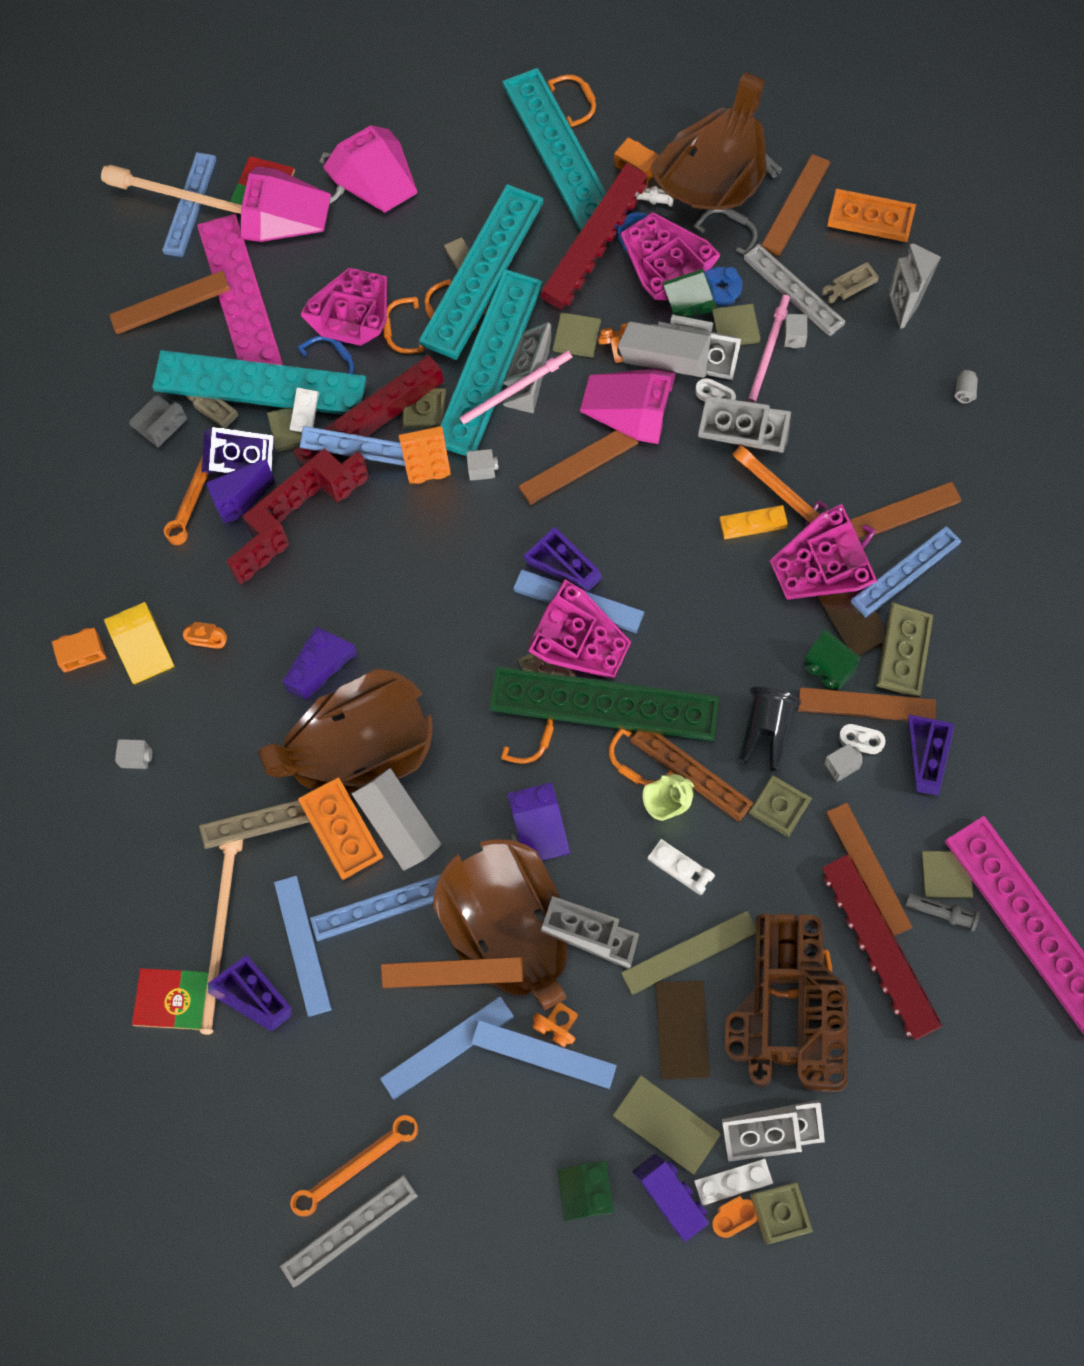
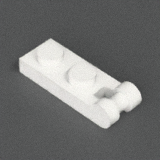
[648,839,715,895]

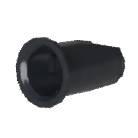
[737,687,801,772]

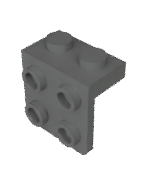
[129,396,187,447]

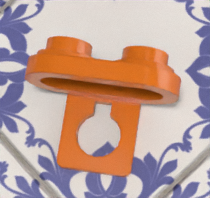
[598,323,628,363]
[183,622,227,648]
[532,1003,578,1048]
[712,1196,757,1238]

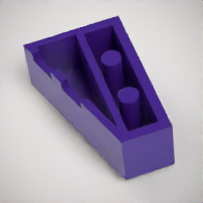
[523,526,602,592]
[282,626,358,700]
[908,714,954,796]
[208,955,291,1032]
[631,1153,709,1242]

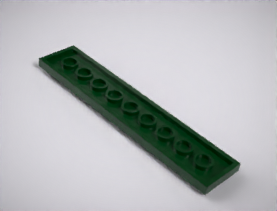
[490,666,719,741]

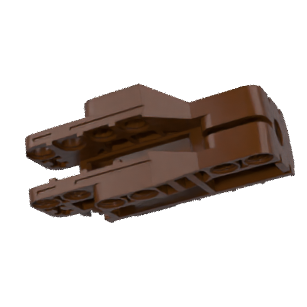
[725,914,849,1092]

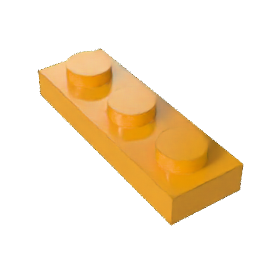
[719,505,788,539]

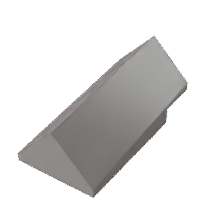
[889,244,941,329]
[618,321,711,378]
[658,321,741,380]
[503,322,551,413]
[698,396,791,453]
[352,768,442,871]
[541,896,639,969]
[722,1099,825,1162]

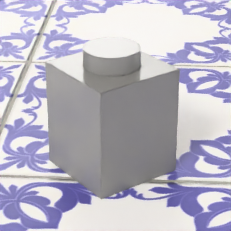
[784,314,807,348]
[467,449,498,481]
[115,740,152,769]
[824,743,863,782]

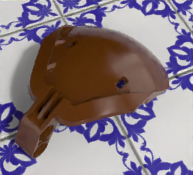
[651,72,767,210]
[258,669,433,797]
[433,839,568,1010]

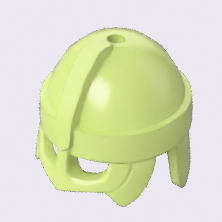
[643,774,694,821]

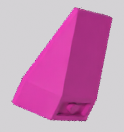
[323,125,417,213]
[241,167,331,242]
[621,212,720,301]
[301,268,387,346]
[580,369,676,444]
[770,504,878,600]
[528,580,631,679]

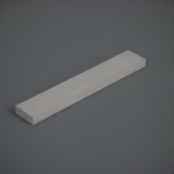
[744,244,845,336]
[280,1175,418,1288]

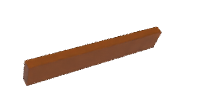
[762,154,830,256]
[109,270,230,334]
[519,430,638,505]
[850,482,961,541]
[798,688,936,721]
[630,731,754,822]
[826,803,912,936]
[381,957,524,988]

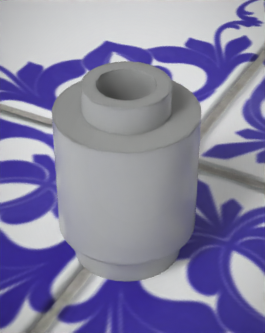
[955,370,978,403]

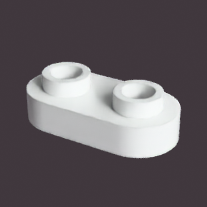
[696,378,736,402]
[839,724,885,754]

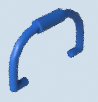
[298,335,354,374]

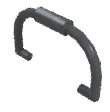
[693,209,757,255]

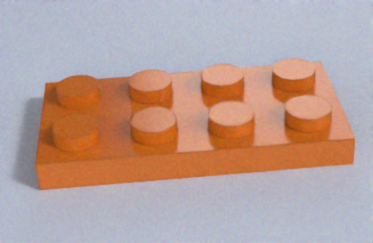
[827,189,916,242]
[399,426,451,484]
[298,777,383,880]

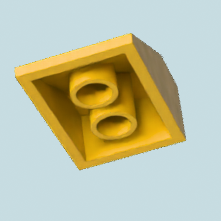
[104,602,175,684]

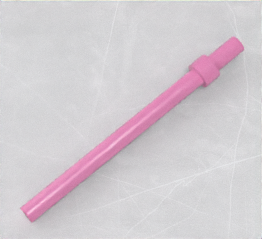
[748,295,790,403]
[460,350,572,424]

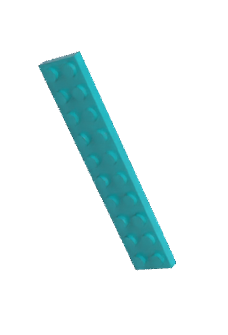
[502,68,606,232]
[419,184,543,360]
[441,269,543,456]
[152,350,367,415]

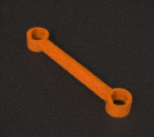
[732,445,820,523]
[164,455,209,545]
[290,1115,419,1217]

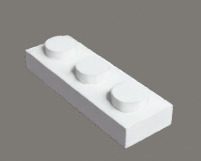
[694,1159,773,1206]

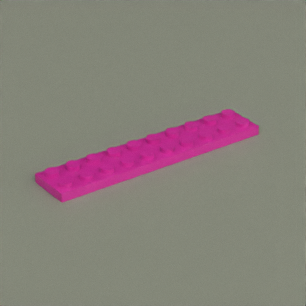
[197,214,283,365]
[945,816,1084,1035]

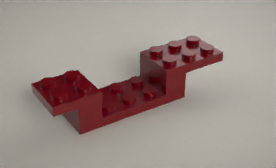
[226,448,369,585]

